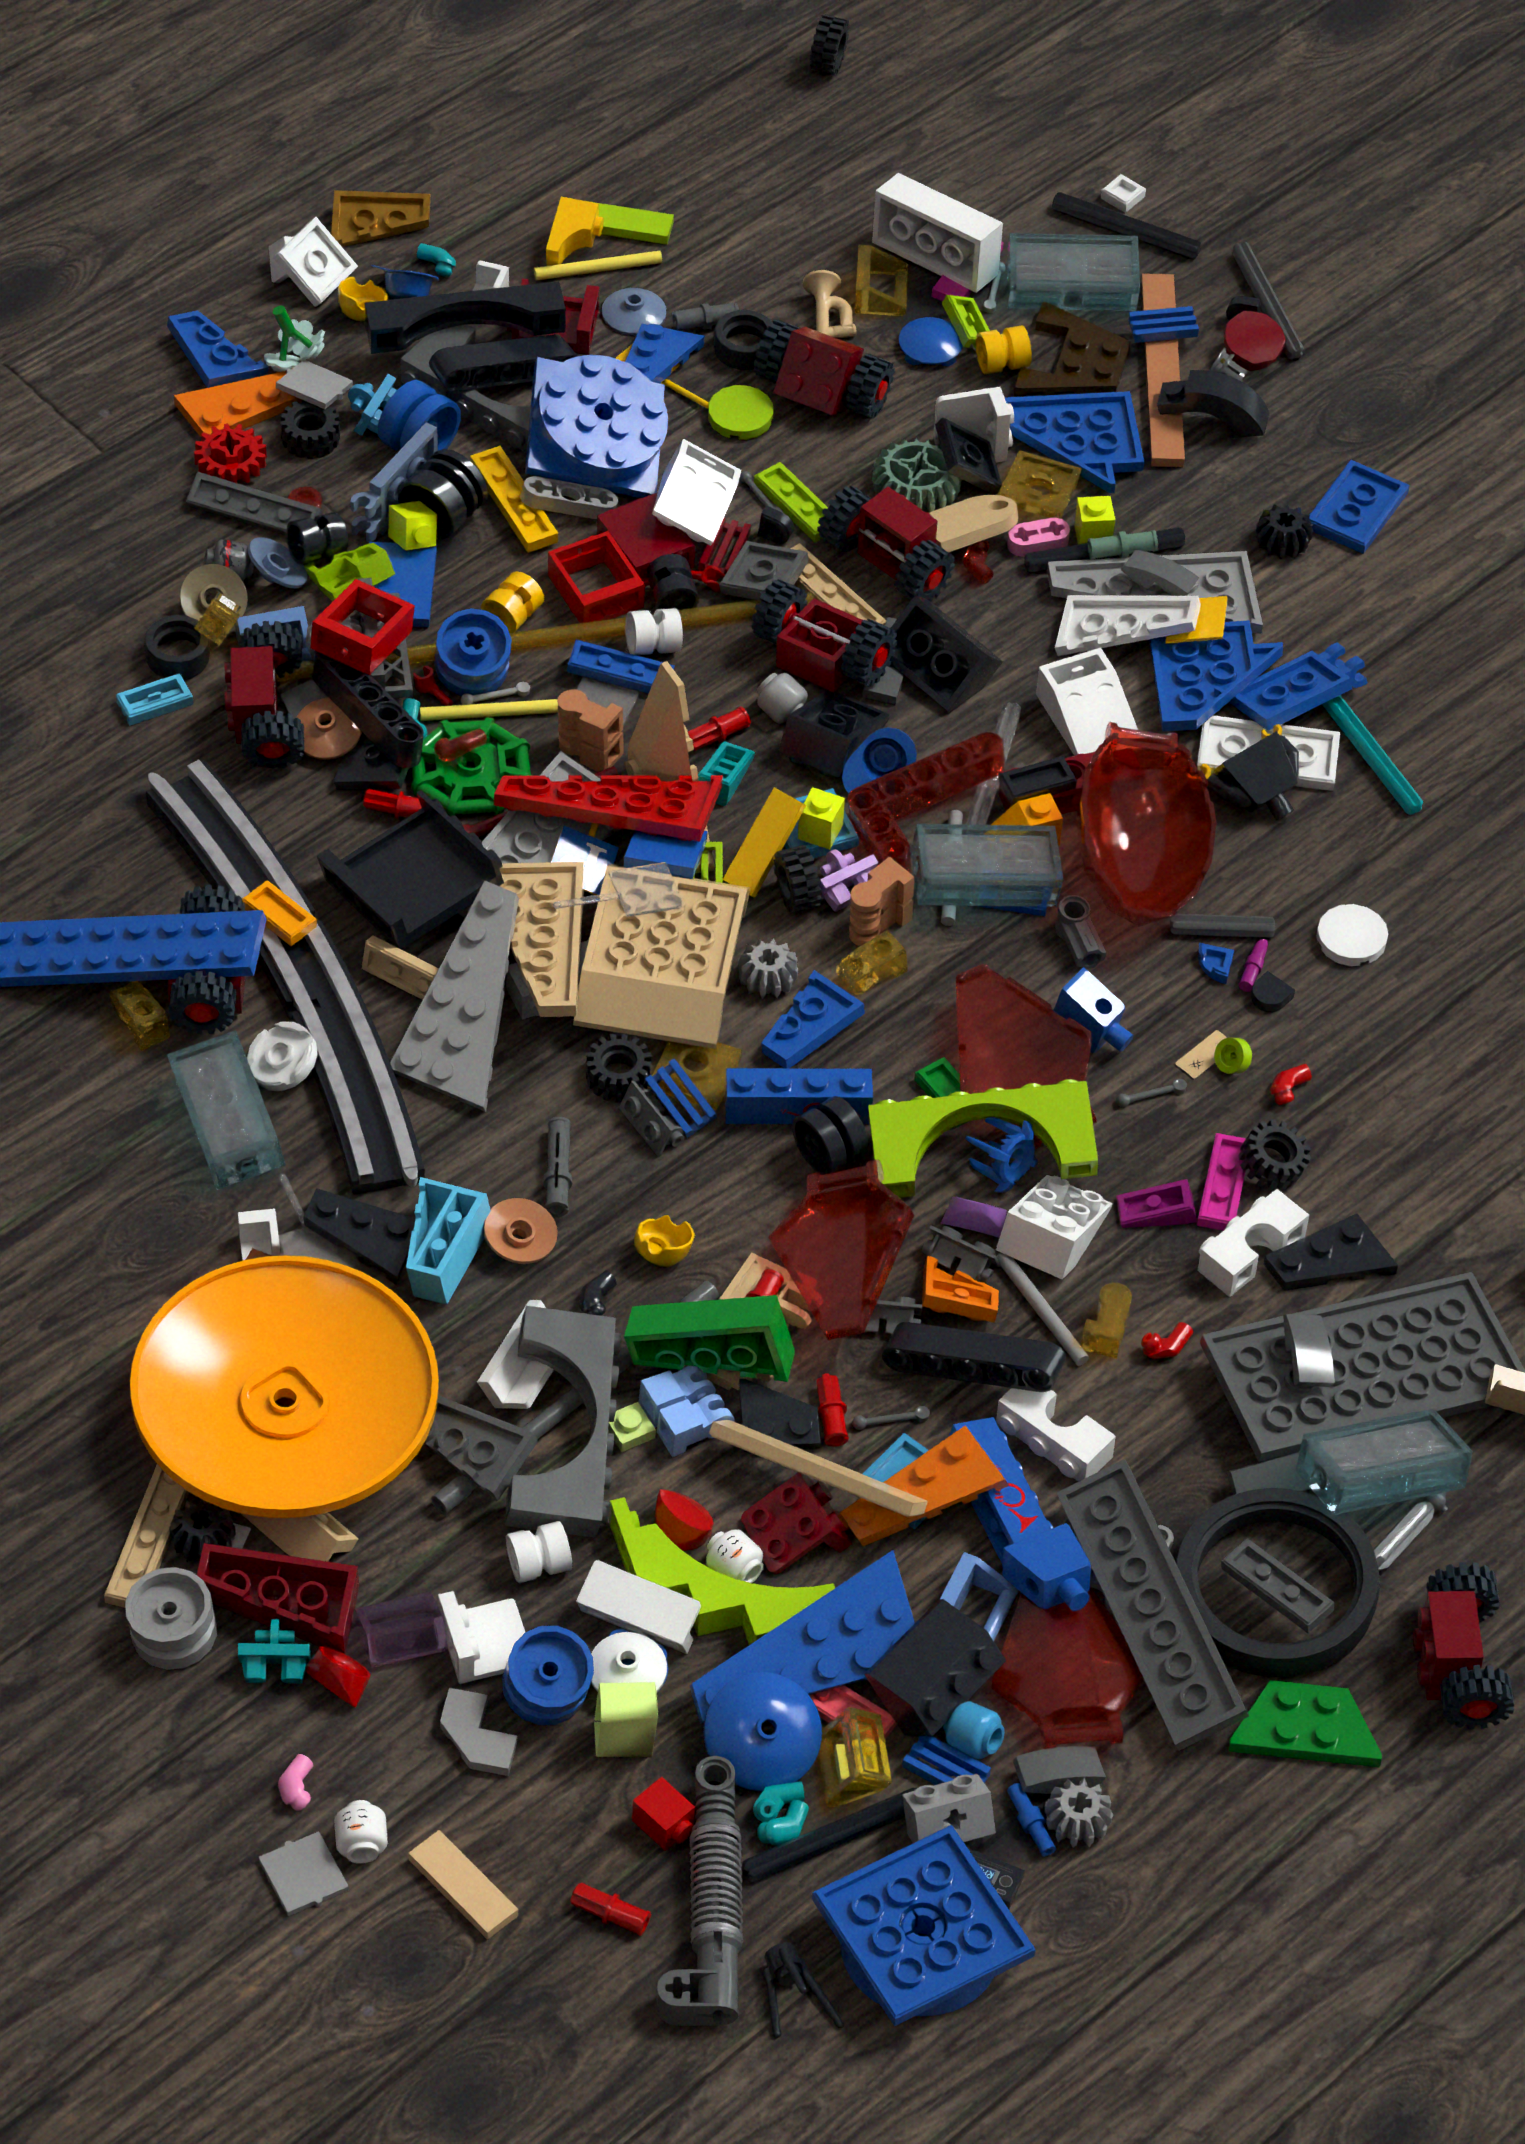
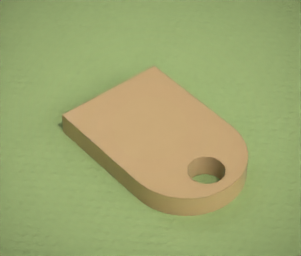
[929,495,1018,552]

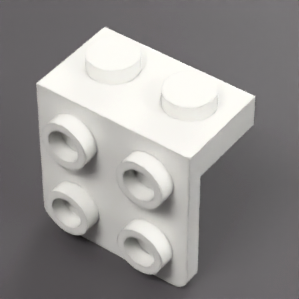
[934,387,1014,463]

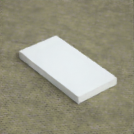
[1196,716,1340,791]

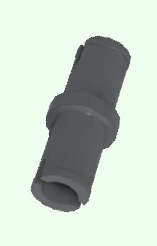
[672,303,739,330]

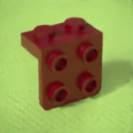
[741,1472,852,1574]

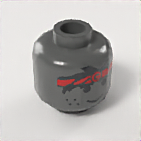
[203,539,254,583]

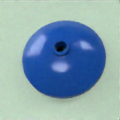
[703,1672,822,1792]

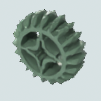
[872,438,962,513]

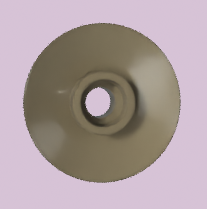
[179,564,248,632]

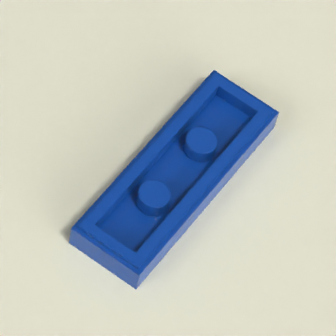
[567,639,675,694]

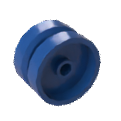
[378,380,461,451]
[434,608,512,696]
[502,1626,594,1725]

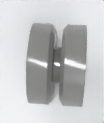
[125,1567,217,1670]

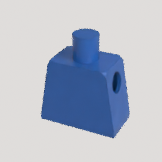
[1048,967,1134,1053]
[1002,1523,1091,1611]

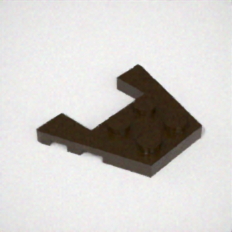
[1014,301,1131,397]

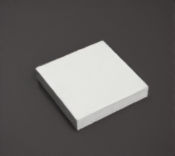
[273,217,358,307]

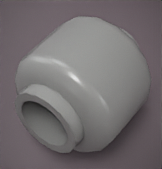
[756,673,808,724]

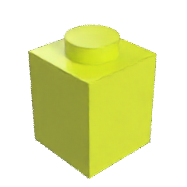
[1074,496,1115,544]
[388,501,437,550]
[798,787,845,850]

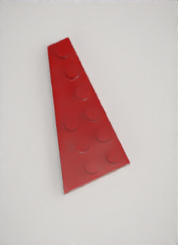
[494,775,723,842]

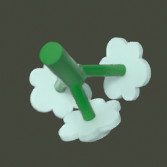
[264,305,325,372]

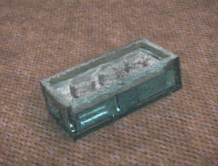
[1007,233,1140,311]
[911,824,1064,907]
[167,1030,286,1190]
[1296,1409,1473,1515]

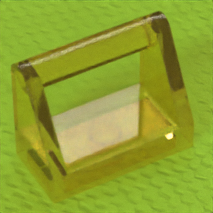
[855,245,908,316]
[818,1707,892,1808]

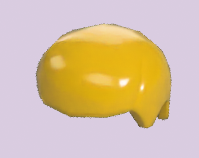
[338,277,389,321]
[634,1215,695,1267]

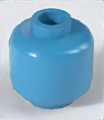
[943,1701,1005,1759]

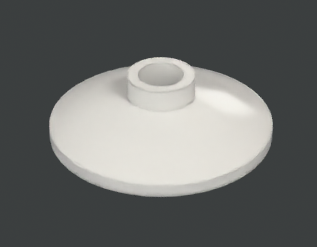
[591,1632,667,1692]

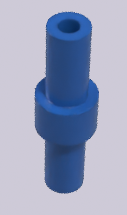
[1007,1783,1056,1857]

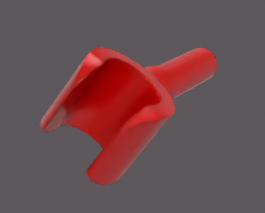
[691,565,725,592]
[413,666,453,706]

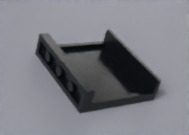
[317,790,504,949]

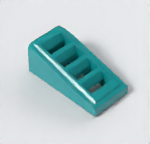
[698,741,755,806]

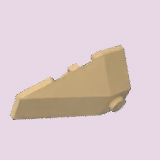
[625,661,698,781]

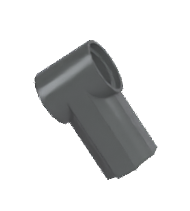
[1054,895,1106,969]

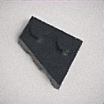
[738,1379,820,1452]

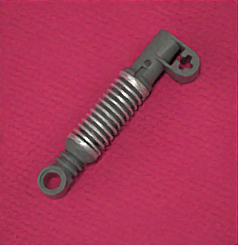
[656,1756,743,2026]

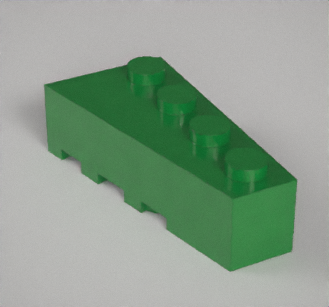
[624,1295,795,1382]

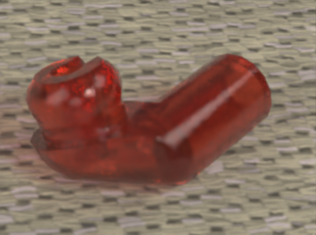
[963,540,994,584]
[434,729,487,762]

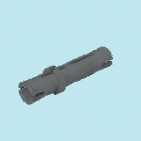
[543,1117,573,1217]

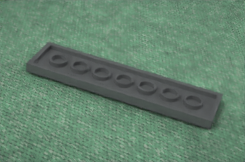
[1057,1459,1249,1751]

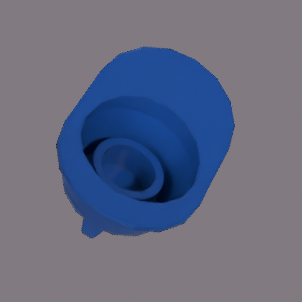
[371,265,439,300]
[842,727,917,804]

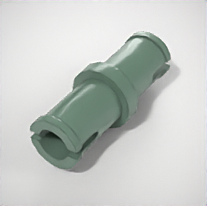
[1088,530,1158,559]

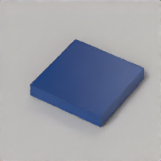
[624,830,708,879]

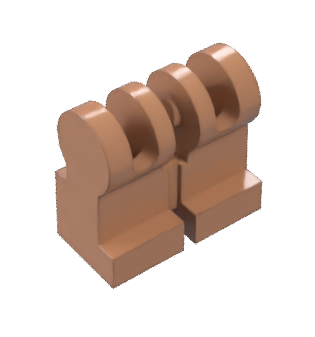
[557,689,624,772]
[849,857,914,947]

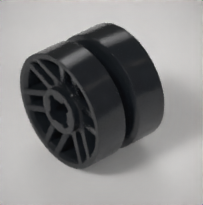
[792,1096,869,1176]

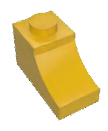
[546,197,604,266]

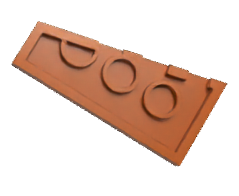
[174,371,302,437]
[840,1425,1009,1546]

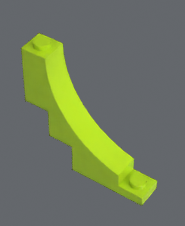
[609,1497,835,1645]

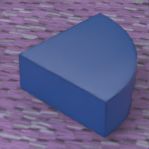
[1198,943,1234,984]

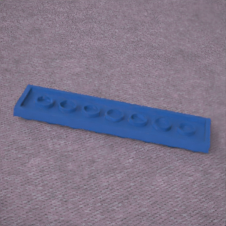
[0,910,267,987]

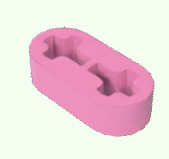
[1007,518,1070,557]

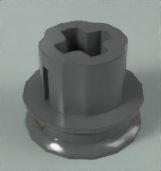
[1209,348,1247,381]

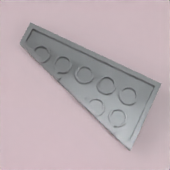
[1047,551,1263,634]
[458,751,621,918]
[390,881,519,1112]

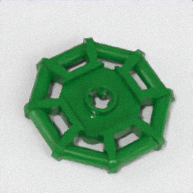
[411,717,532,817]

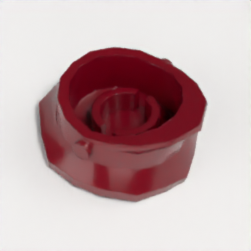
[1224,311,1286,371]

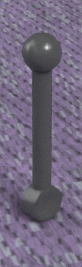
[739,471,782,512]
[1116,1079,1187,1107]
[852,1406,930,1430]

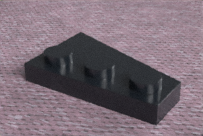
[303,1188,416,1285]
[1264,1214,1398,1291]

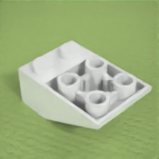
[652,439,741,546]
[1036,648,1143,756]
[996,1175,1113,1279]

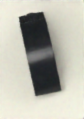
[1157,370,1270,438]

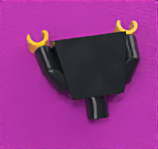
[1191,724,1299,821]

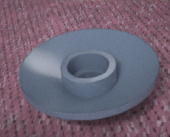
[602,288,666,336]
[248,537,308,588]

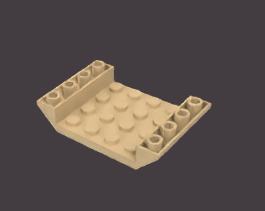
[573,864,750,1049]

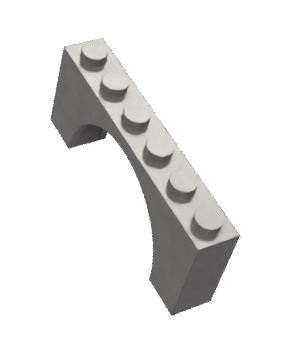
[401,325,598,453]
[504,1306,621,1538]

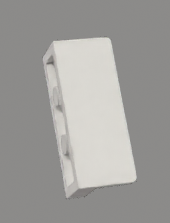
[477,1300,554,1409]
[576,1560,701,1654]

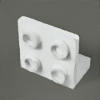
[438,1591,525,1684]

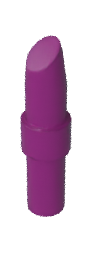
[1239,939,1268,992]

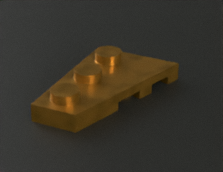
[331,190,431,247]

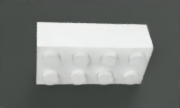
[872,173,1003,293]

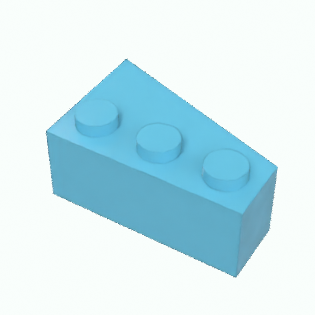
[406,1177,491,1305]

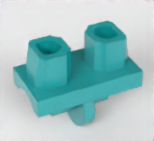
[238,1619,311,1684]

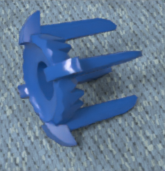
[965,1117,1038,1193]

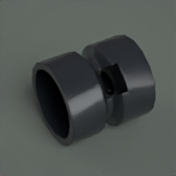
[286,512,348,564]
[647,554,699,617]

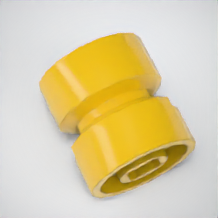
[976,325,1032,374]
[481,571,544,635]

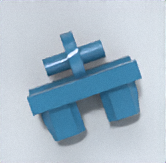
[348,374,396,436]

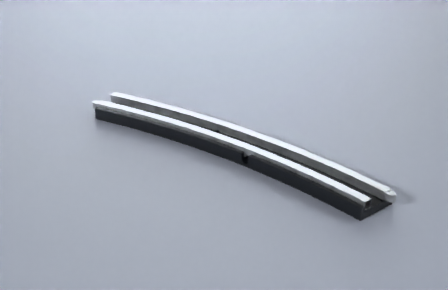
[146,760,425,1195]

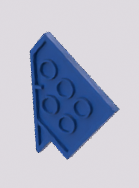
[1005,391,1144,493]
[1149,620,1283,731]

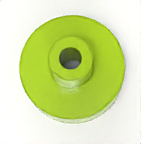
[1214,1038,1252,1074]

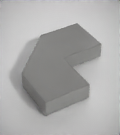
[440,1688,517,1776]

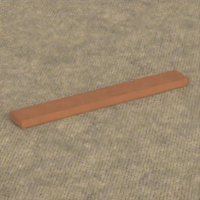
[1141,274,1185,467]

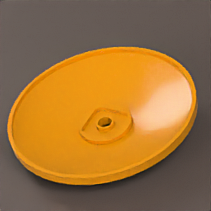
[130,1255,439,1518]

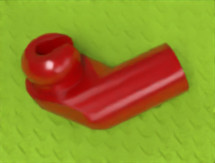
[1270,1064,1312,1105]
[1141,1322,1193,1359]

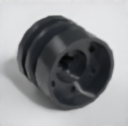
[398,449,488,540]

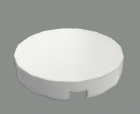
[1316,904,1388,966]
[246,1022,318,1091]

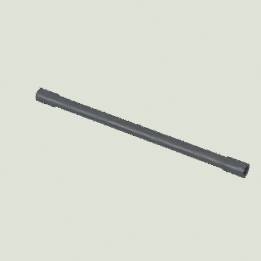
[431,1281,719,1515]

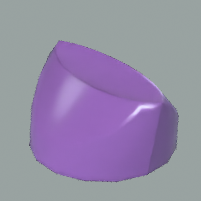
[940,1197,1007,1238]

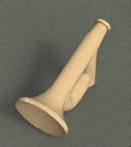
[803,270,857,339]

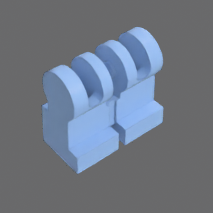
[639,1366,734,1457]

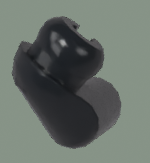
[579,1270,617,1316]

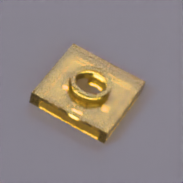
[998,450,1082,519]
[649,1041,742,1110]

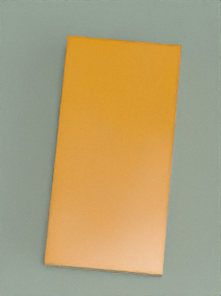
[242,880,317,946]

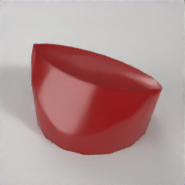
[655,1489,714,1551]
[305,1646,370,1708]

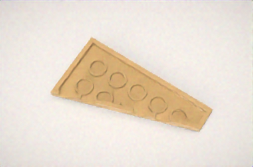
[500,862,584,1017]

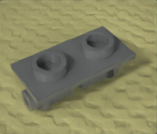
[619,1081,684,1157]
[921,1225,1001,1284]
[845,1293,922,1335]

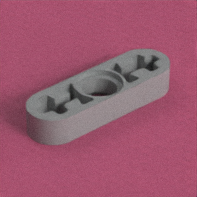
[520,476,618,519]

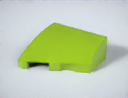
[304,543,395,602]

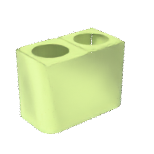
[594,1682,658,1757]

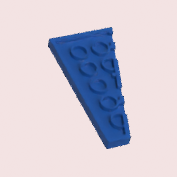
[690,1550,915,1724]

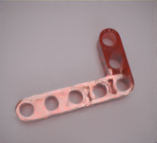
[847,732,1005,873]

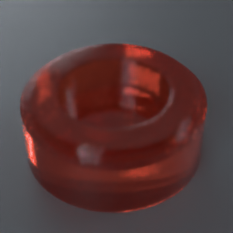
[288,486,322,509]

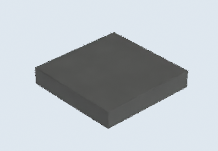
[719,541,809,601]

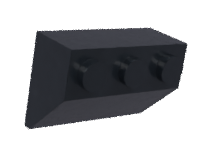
[889,595,1003,712]
[864,1599,1006,1737]

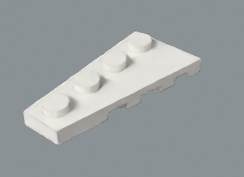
[1055,595,1201,656]

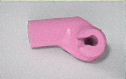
[278,1754,313,1811]

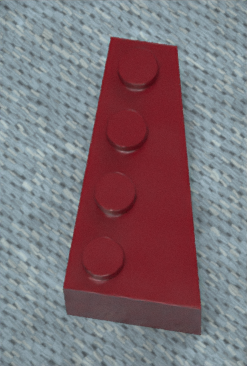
[197,1543,359,1654]

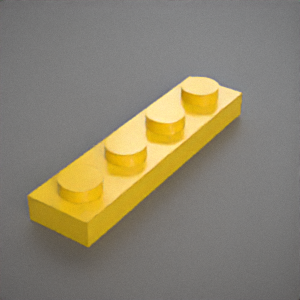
[470,446,558,553]

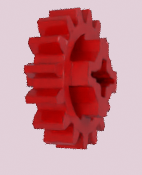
[194,423,267,483]

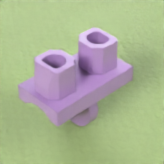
[819,849,878,912]

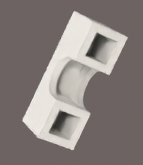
[1198,1189,1309,1297]
[996,1388,1116,1481]

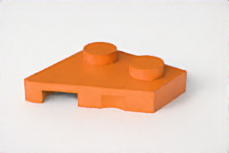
[922,1256,999,1323]

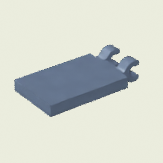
[350,423,438,542]

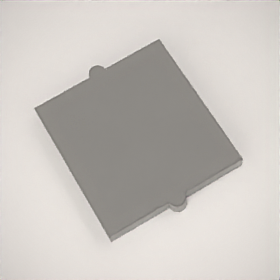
[275,360,353,409]
[258,1831,349,1916]

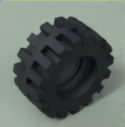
[281,400,340,459]

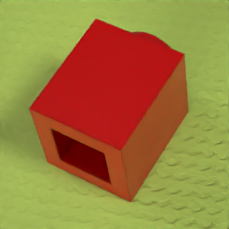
[632,1777,695,1851]

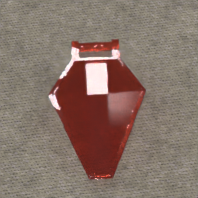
[956,963,1097,1149]
[768,1159,914,1340]
[991,1587,1144,1749]

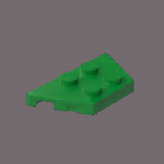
[1229,1680,1382,1767]

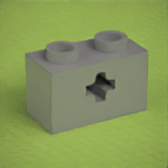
[902,1774,996,1843]

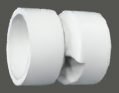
[625,608,683,655]
[506,1521,572,1583]

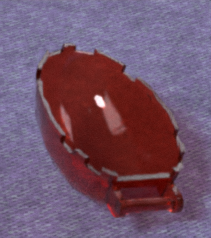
[1076,722,1217,927]

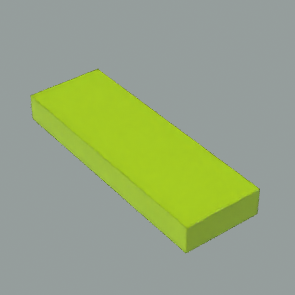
[588,201,674,244]
[754,462,828,543]

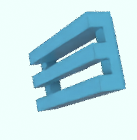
[116,673,193,726]

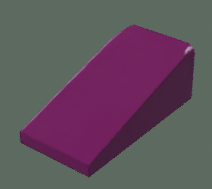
[1116,1179,1197,1228]

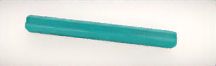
[1322,695,1423,815]

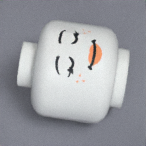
[706,1530,763,1583]
[334,1800,388,1863]

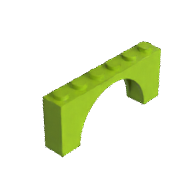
[868,1079,1098,1200]

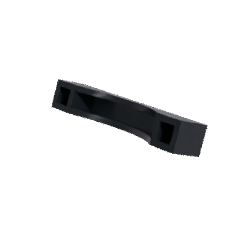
[365,281,566,354]

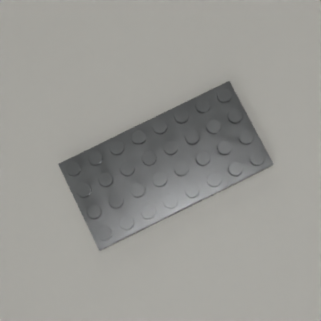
[1200,1272,1525,1462]

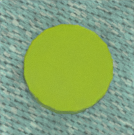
[708,385,773,440]

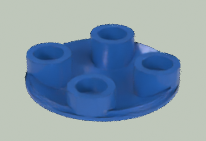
[899,317,963,366]

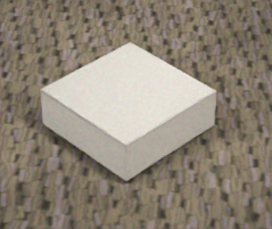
[1101,174,1146,213]

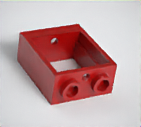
[548,531,645,629]
[310,579,415,675]

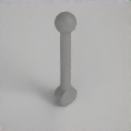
[983,261,1006,313]
[460,682,530,705]

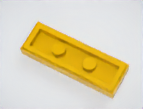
[723,787,807,898]

